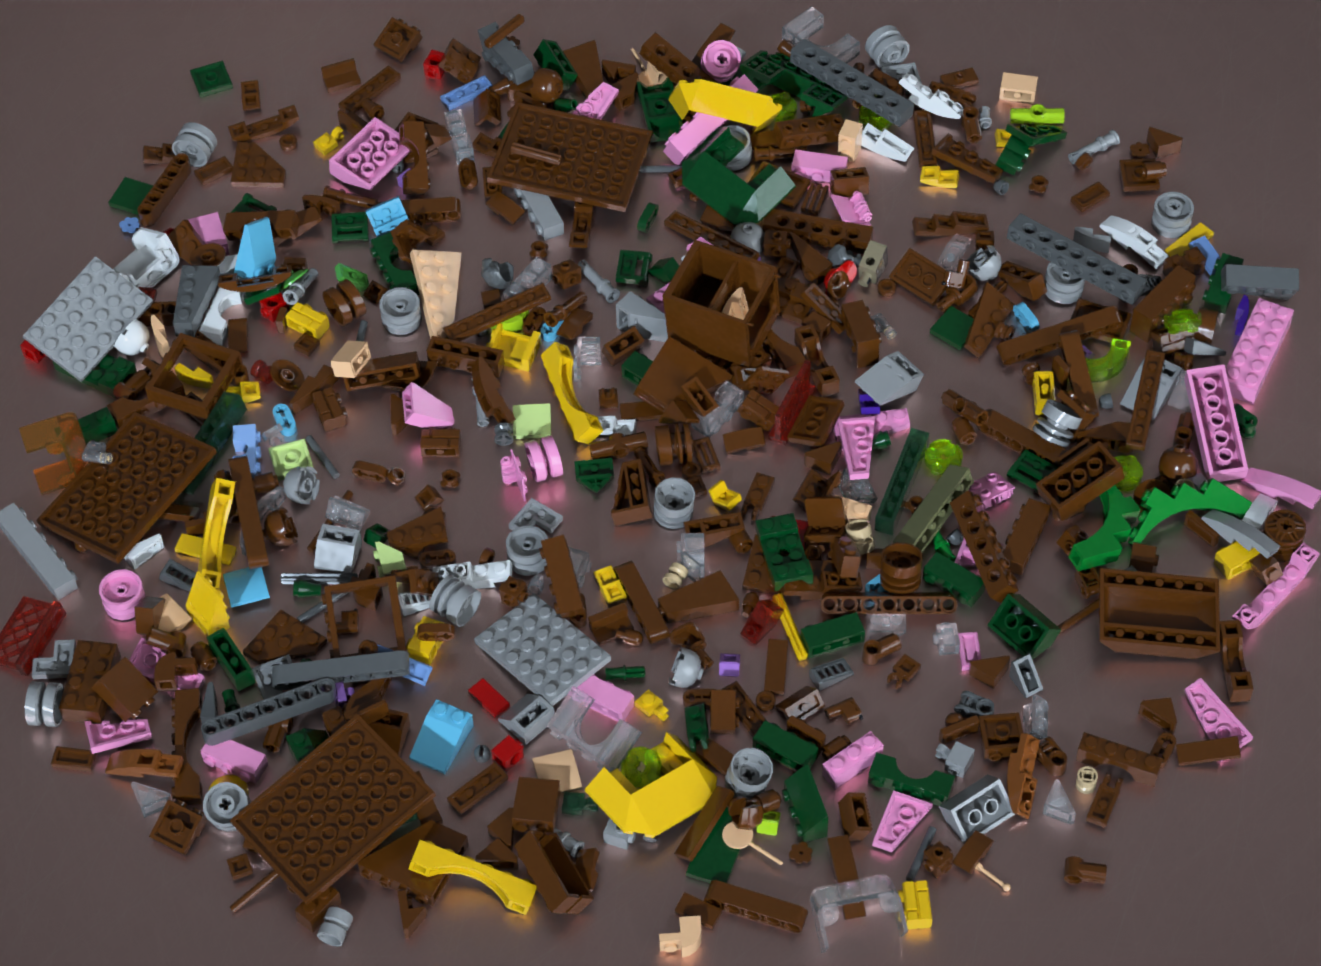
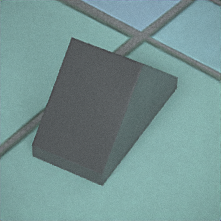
[1009,653,1043,698]

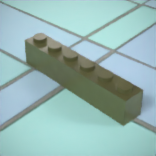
[893,465,974,553]

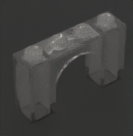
[782,6,860,63]
[546,686,642,771]

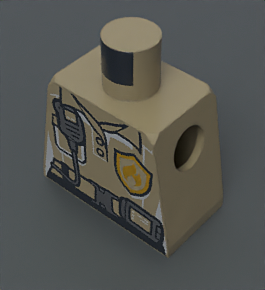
[858,240,888,287]

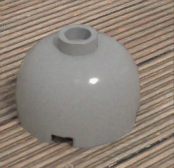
[730,222,765,254]
[967,245,1002,281]
[283,466,320,504]
[669,646,704,688]

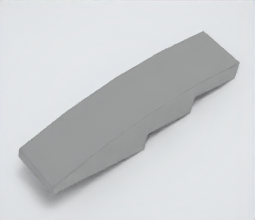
[1201,509,1281,559]

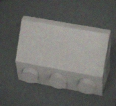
[939,774,1015,844]

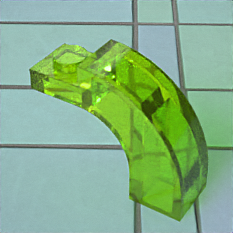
[1085,338,1131,382]

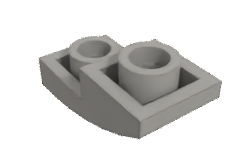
[1073,227,1111,253]

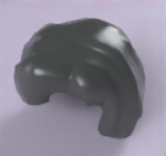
[827,244,862,268]
[481,258,514,289]

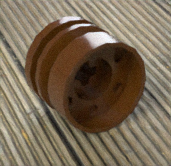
[655,423,694,466]
[1262,510,1306,562]
[880,542,923,595]

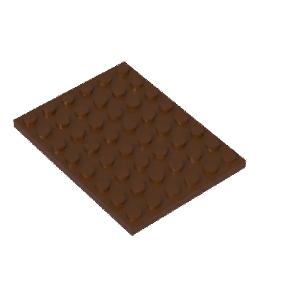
[487,102,653,212]
[36,412,217,564]
[230,714,436,906]

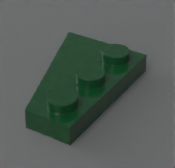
[1005,124,1067,146]

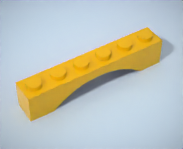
[540,342,603,445]
[198,478,235,589]
[409,840,537,915]

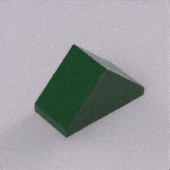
[648,257,679,285]

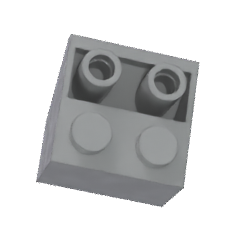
[314,524,362,573]
[498,694,555,745]

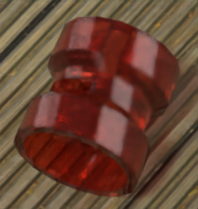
[250,360,273,384]

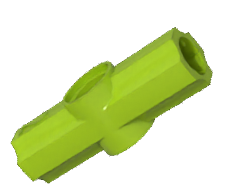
[1010,104,1065,128]

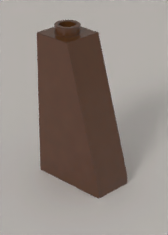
[563,40,603,99]
[657,570,739,624]

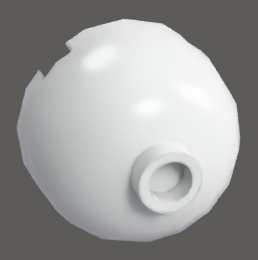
[114,319,150,356]

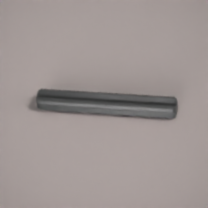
[280,573,358,585]

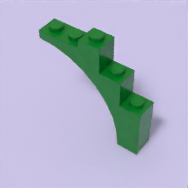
[1127,478,1252,546]
[1068,485,1141,572]

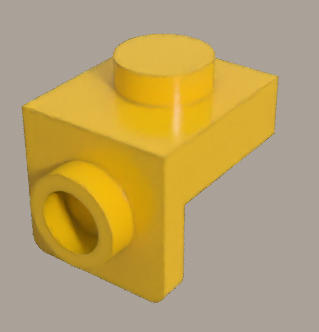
[709,480,742,511]

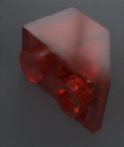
[740,599,784,645]

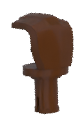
[936,273,978,312]
[669,622,714,670]
[728,795,763,830]

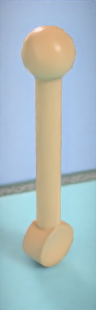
[975,862,1011,891]

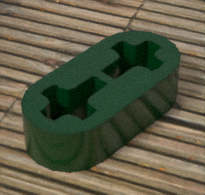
[637,202,659,233]

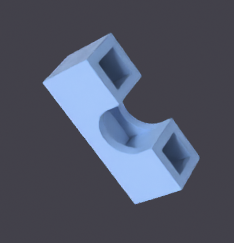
[233,424,261,478]

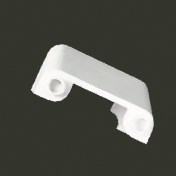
[113,227,180,294]

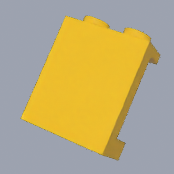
[486,323,542,372]

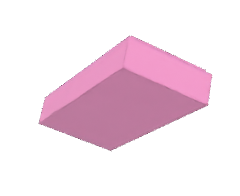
[957,632,981,671]

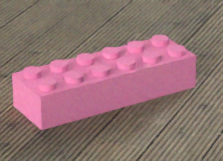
[663,74,759,165]
[1226,298,1294,405]
[1184,364,1248,482]

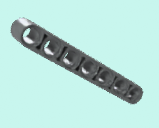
[272,651,410,690]
[201,678,337,746]

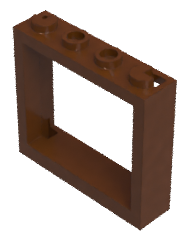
[145,333,243,420]
[321,575,407,659]

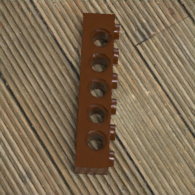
[639,32,719,84]
[763,209,873,254]
[950,491,1019,603]

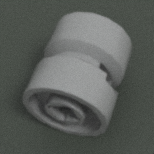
[317,907,353,947]

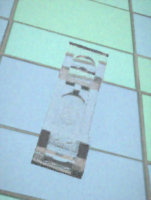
[937,234,973,292]
[240,486,286,556]

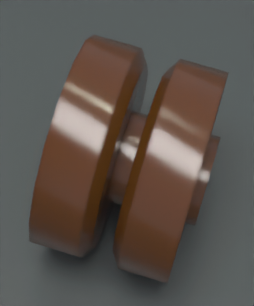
[322,279,367,326]

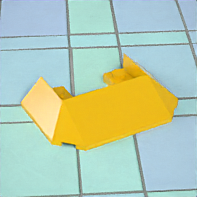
[669,79,782,135]
[584,732,717,838]

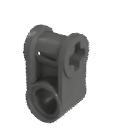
[954,691,994,718]

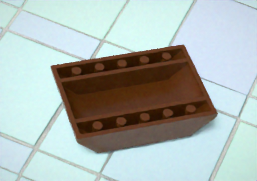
[1099,568,1220,659]

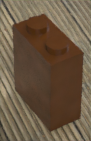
[92,657,159,722]
[511,777,561,833]

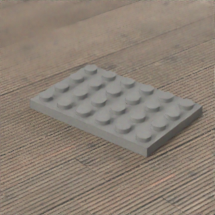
[23,256,153,382]
[474,593,611,706]

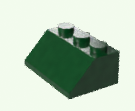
[987,593,1061,660]
[286,728,329,764]
[782,765,828,843]

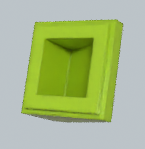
[756,811,781,836]

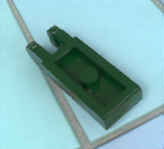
[684,703,709,752]

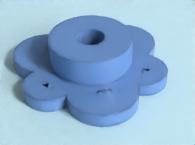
[119,217,140,233]

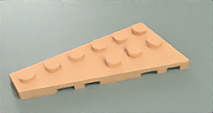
[410,249,462,339]

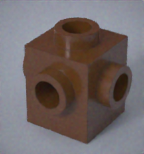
[764,230,791,257]
[552,259,581,290]
[1056,524,1089,556]
[499,576,529,608]
[923,841,954,879]

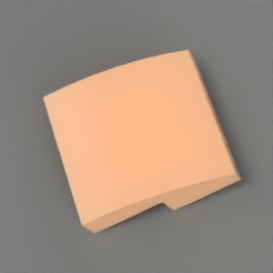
[722,287,749,320]
[151,315,170,360]
[158,593,192,633]
[532,749,582,793]

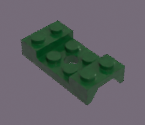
[637,77,683,143]
[53,354,137,398]
[755,513,813,591]

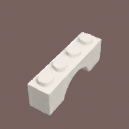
[198,277,246,346]

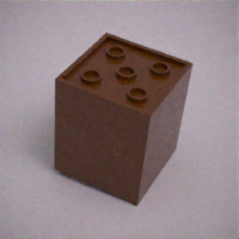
[663,240,781,368]

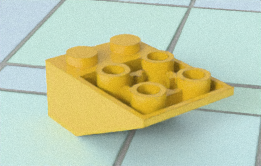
[185,571,230,636]

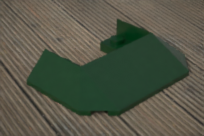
[740,50,849,117]
[682,127,796,225]

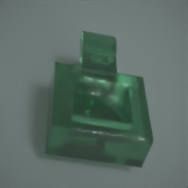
[562,792,599,815]

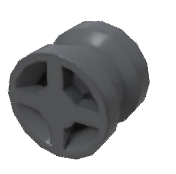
[494,423,513,446]

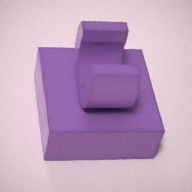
[335,682,355,709]

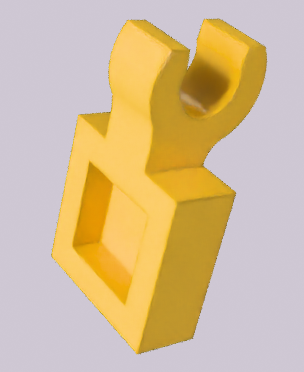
[313,126,345,156]
[634,689,669,722]

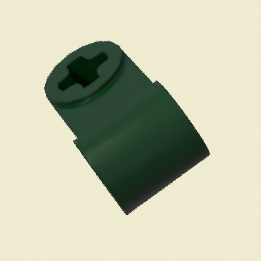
[1234,403,1258,439]

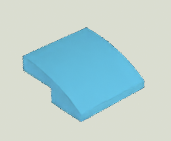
[365,196,409,237]
[223,567,270,608]

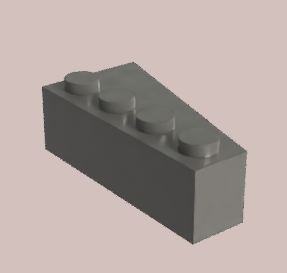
[478,22,534,85]
[1221,264,1299,300]
[173,265,220,337]

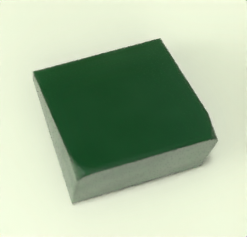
[363,523,391,548]

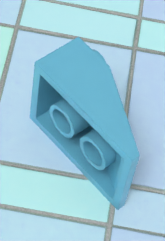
[234,217,276,279]
[409,699,474,774]

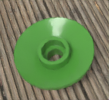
[280,269,309,292]

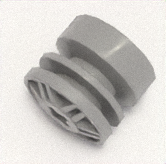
[1033,399,1082,447]
[653,477,695,529]
[429,575,481,627]
[725,748,773,800]

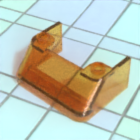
[19,412,89,495]

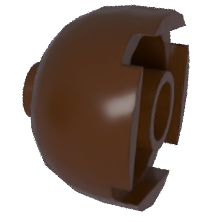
[530,68,563,103]
[1158,444,1198,479]
[262,507,298,547]

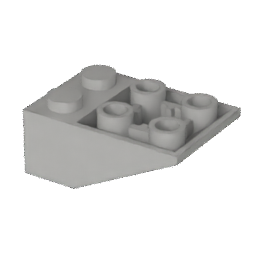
[616,291,668,342]
[855,351,924,406]
[1120,358,1182,420]

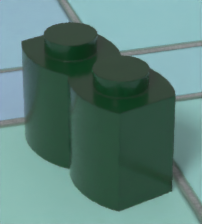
[995,135,1031,176]

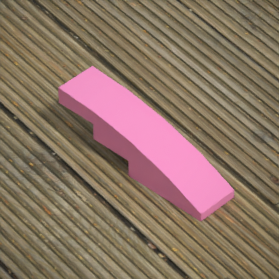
[1241,468,1321,509]

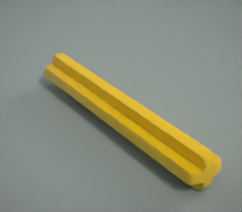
[772,593,808,661]

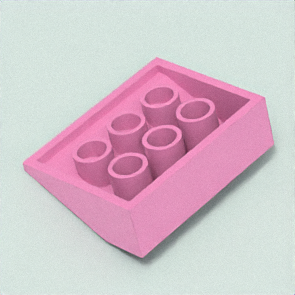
[329,117,410,190]

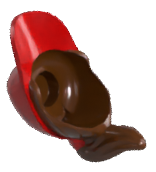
[824,260,857,307]

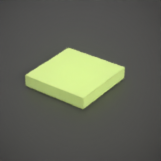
[513,403,551,439]
[268,438,314,481]

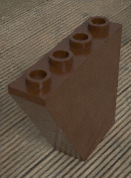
[633,336,733,413]
[358,820,469,906]

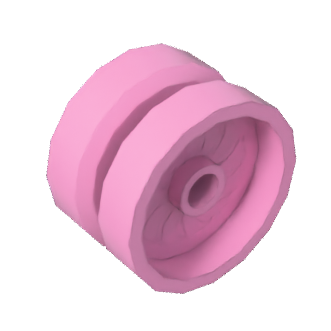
[700,40,741,83]
[525,435,563,482]
[99,569,146,620]

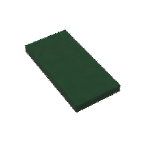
[686,807,741,883]

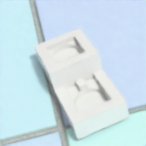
[598,416,637,437]

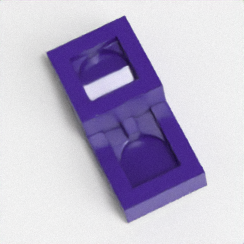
[1235,295,1249,337]
[858,389,880,415]

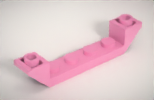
[1232,542,1320,629]

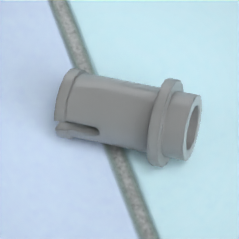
[979,106,992,129]

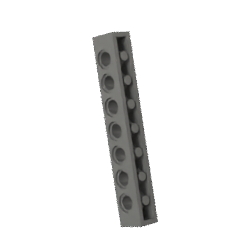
[790,39,914,127]
[1007,213,1147,305]

